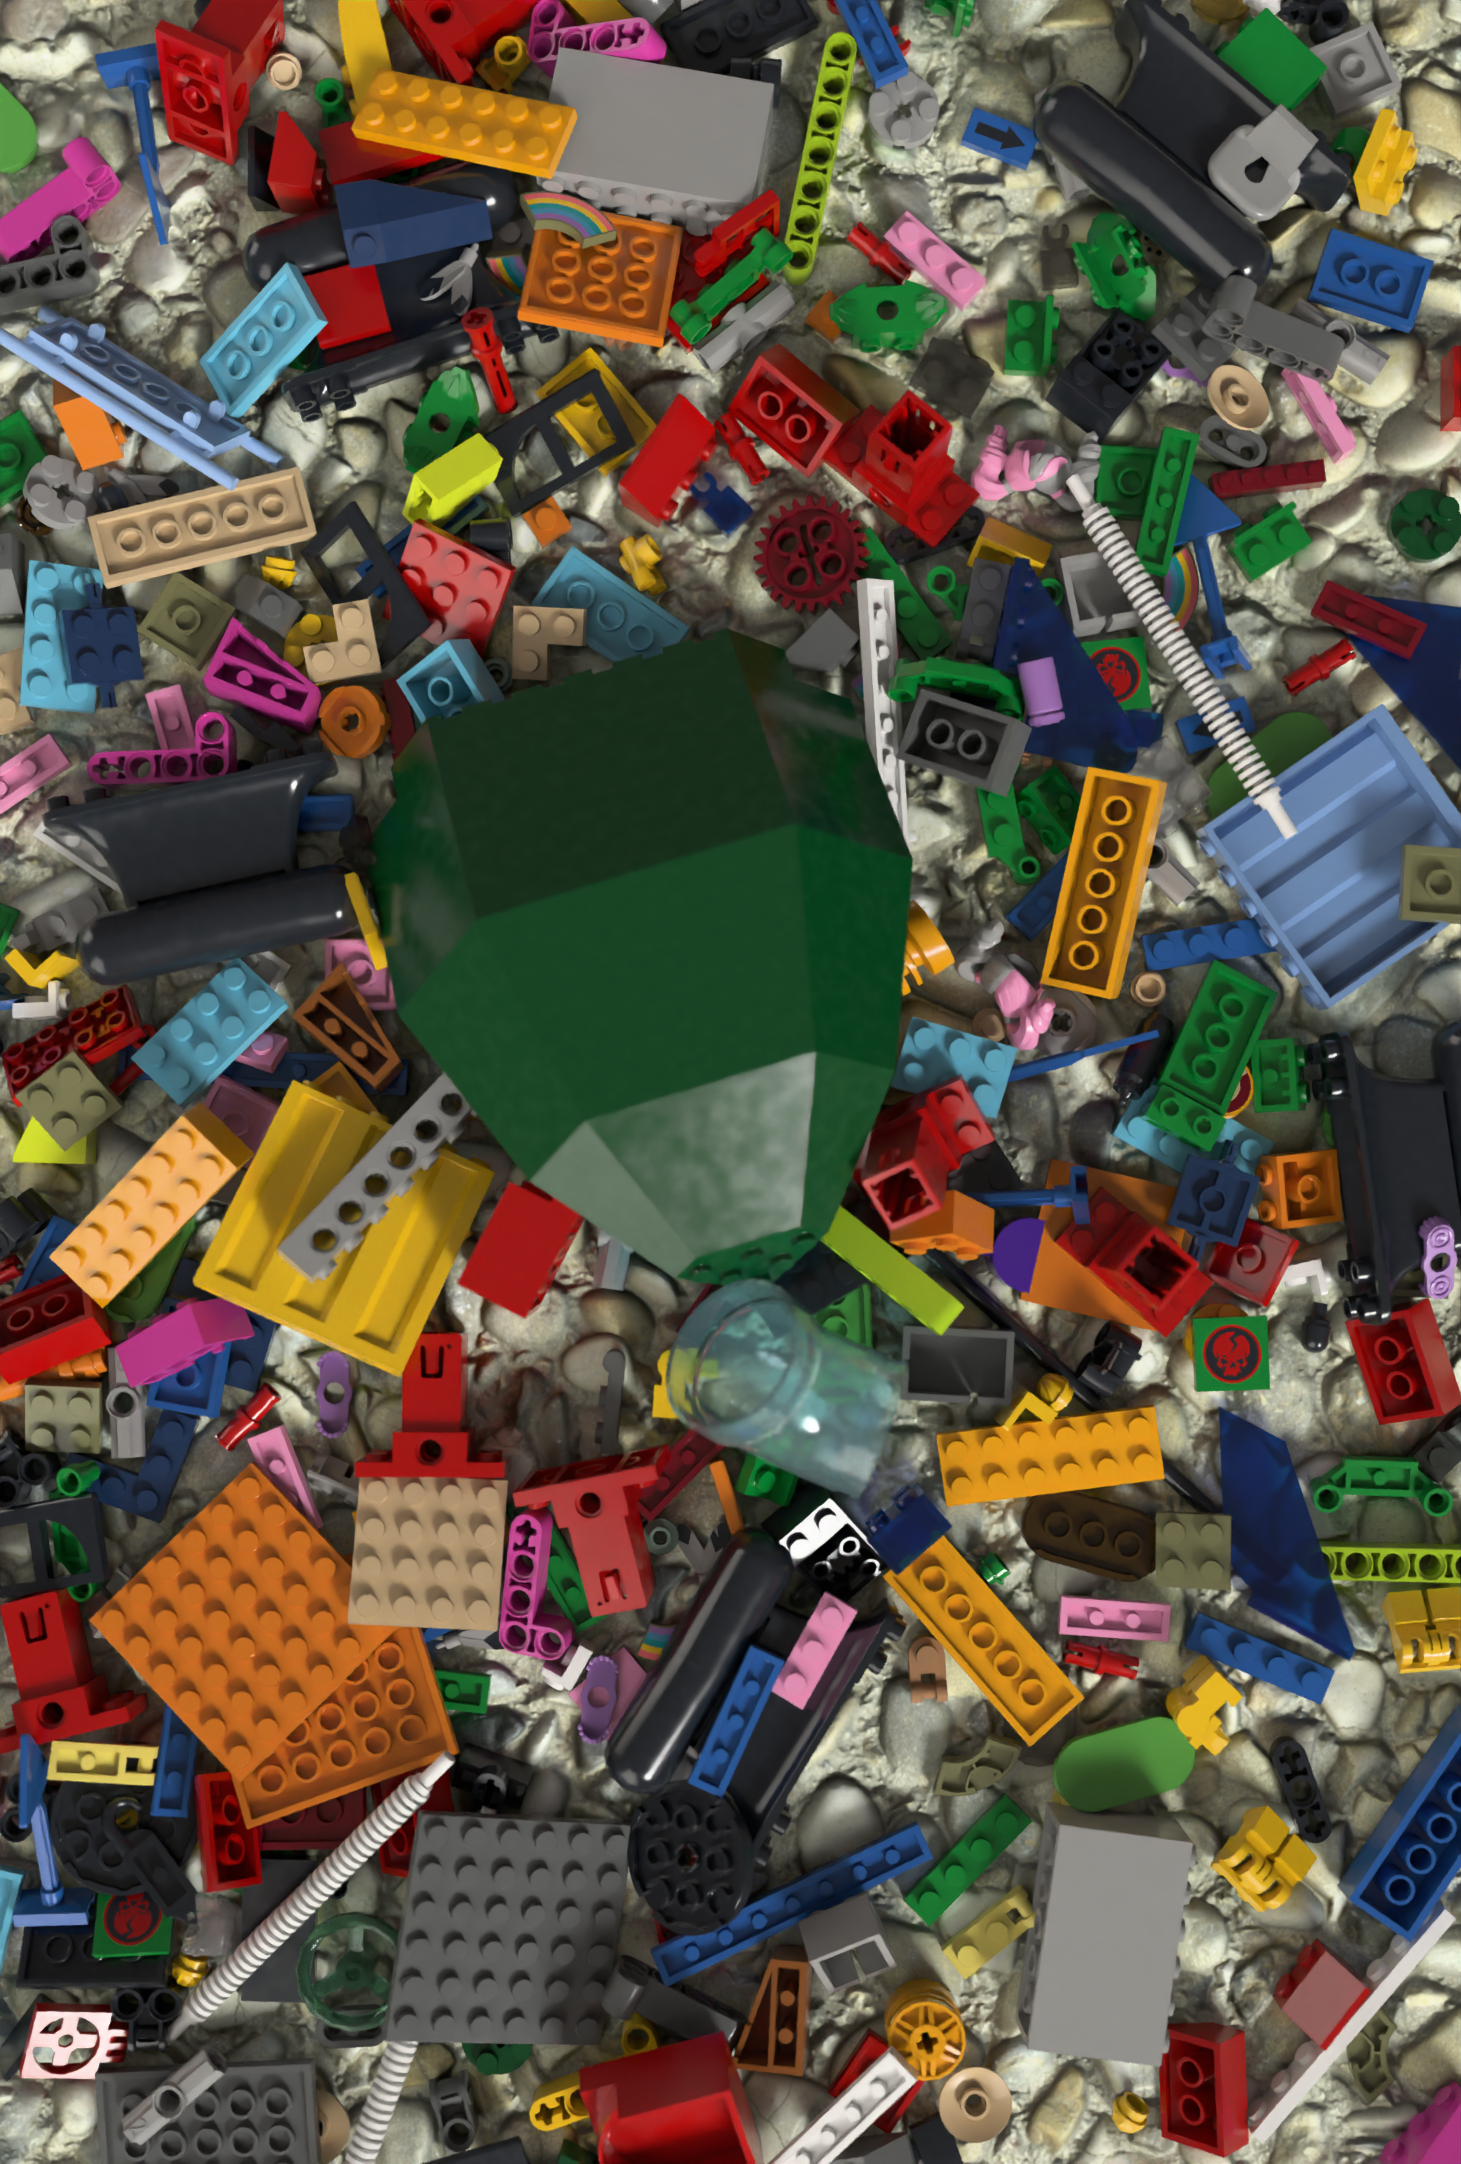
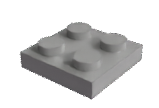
[1310,21,1402,120]

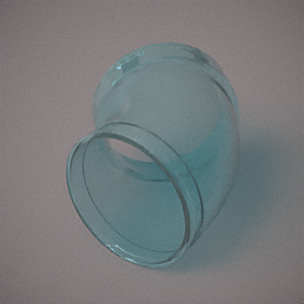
[666,1279,908,1500]

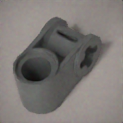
[429,2070,479,2152]

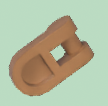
[908,1634,948,1703]

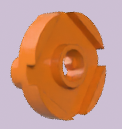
[318,685,392,759]

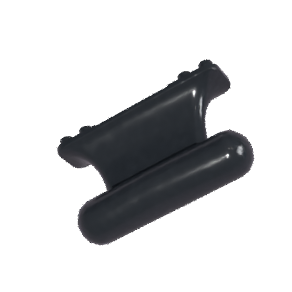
[1033,0,1355,293]
[242,161,560,423]
[42,740,366,985]
[1307,1016,1461,1326]
[604,1528,907,1868]

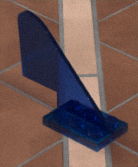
[990,557,1138,774]
[1348,595,1461,771]

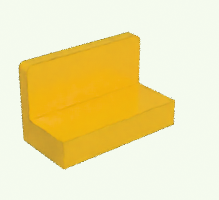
[966,517,1053,592]
[4,948,79,990]
[994,1384,1058,1431]

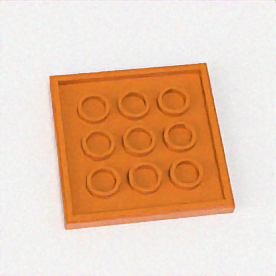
[518,211,684,348]
[1018,1159,1184,1332]

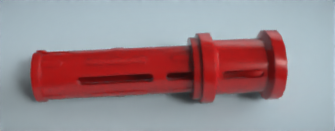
[461,307,518,414]

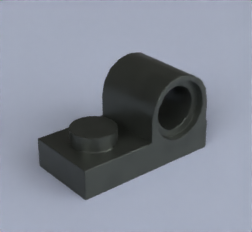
[1408,1405,1461,1483]

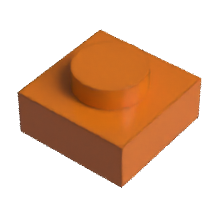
[805,290,843,344]
[522,496,572,548]

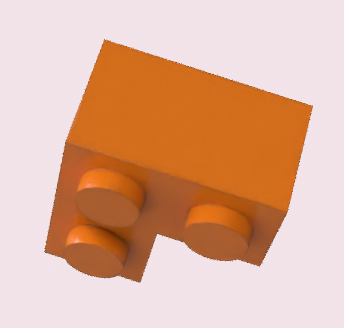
[53,371,128,470]
[890,1190,995,1260]

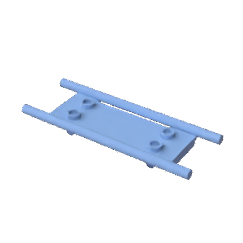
[0,305,284,491]

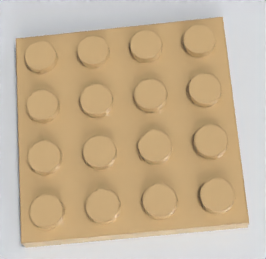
[347,1477,508,1631]

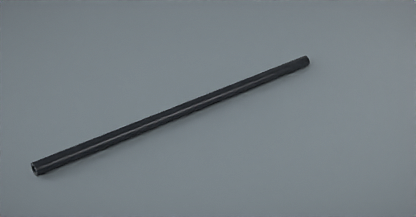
[922,1248,1287,1584]

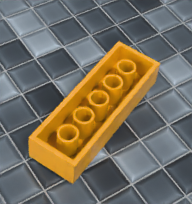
[1040,767,1167,999]
[49,1101,255,1308]

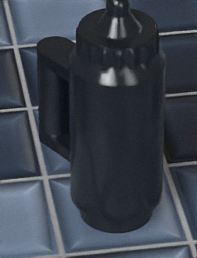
[1113,1012,1174,1105]

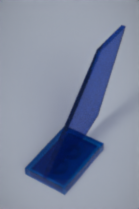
[1219,1407,1356,1662]

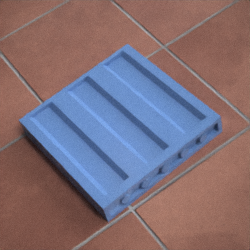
[1195,703,1461,1010]

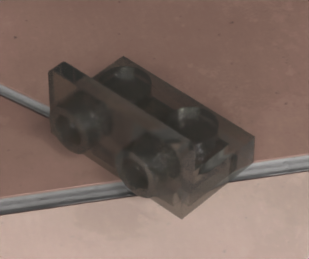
[909,337,995,420]

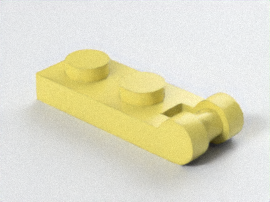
[47,1739,159,1785]
[941,1885,1036,1980]

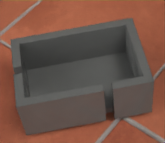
[900,1323,1015,1406]

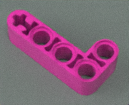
[527,0,667,79]
[0,137,121,264]
[87,712,237,791]
[499,1507,576,1660]

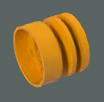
[902,899,955,997]
[884,1979,966,2081]

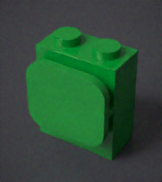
[1214,7,1328,112]

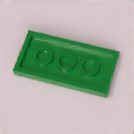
[1155,959,1278,1116]

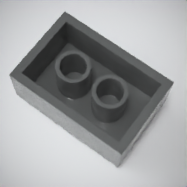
[896,688,1032,797]

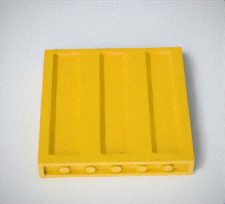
[193,1080,496,1378]

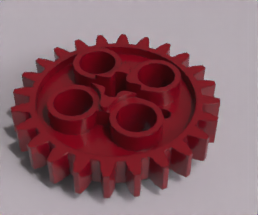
[753,495,871,616]

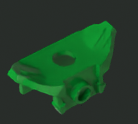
[1071,211,1156,321]
[829,280,947,353]
[402,364,480,473]

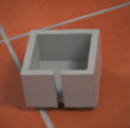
[1054,545,1145,639]
[798,1894,898,1995]

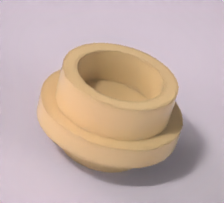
[266,52,302,90]
[1130,971,1166,1007]
[972,1008,1006,1042]

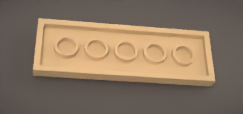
[87,466,317,589]

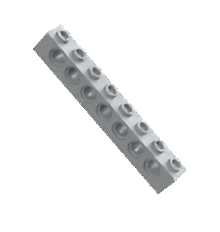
[278,1073,478,1284]

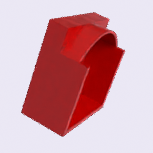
[457,1180,585,1319]
[579,2031,764,2164]

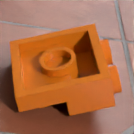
[1254,1149,1343,1229]

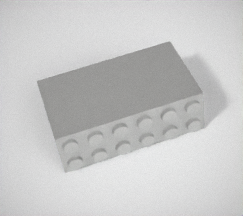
[536,47,774,241]
[1015,1801,1196,2067]

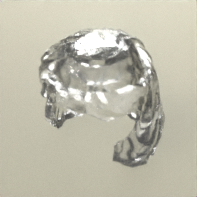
[181,1890,236,1957]

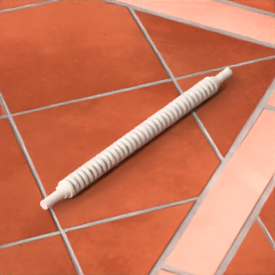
[1066,474,1298,840]
[166,1750,455,2046]
[343,1806,496,2164]

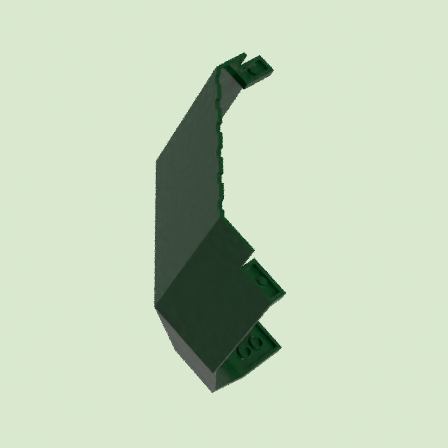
[363,628,913,1292]

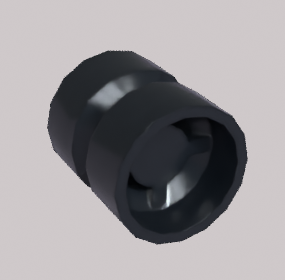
[730,56,782,109]

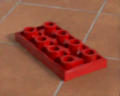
[318,120,446,191]
[1,984,146,1107]

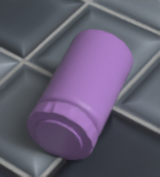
[1017,657,1065,727]

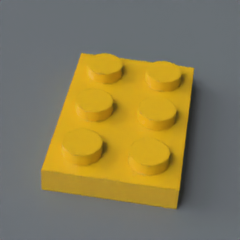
[535,347,657,478]

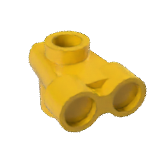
[474,35,531,94]
[619,534,667,596]

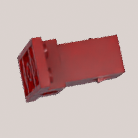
[154,0,285,167]
[386,0,540,88]
[824,389,980,549]
[852,1074,995,1231]
[1053,1187,1214,1338]
[355,1332,511,1478]
[512,1444,671,1617]
[0,1587,149,1754]

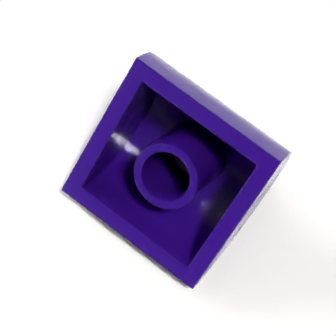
[981,1217,1045,1293]

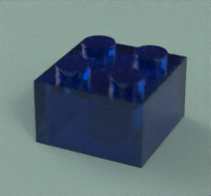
[863,1483,953,1576]

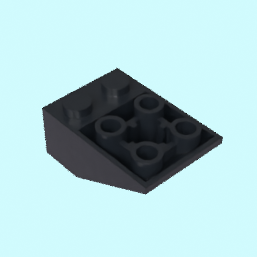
[1045,308,1172,444]
[760,1477,891,1602]

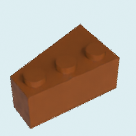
[292,961,405,1095]
[733,1944,812,2076]

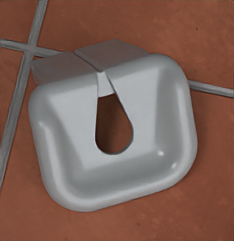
[1208,104,1319,221]

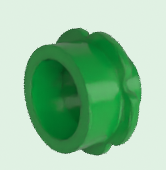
[978,1550,1011,1585]

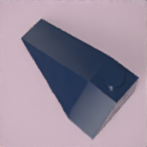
[334,179,493,269]

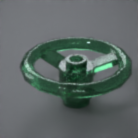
[295,1911,399,2032]

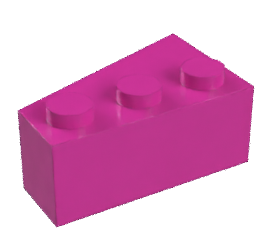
[203,617,323,735]
[115,1297,255,1388]
[1378,2080,1461,2164]

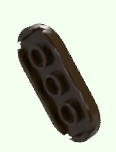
[1021,1491,1156,1582]

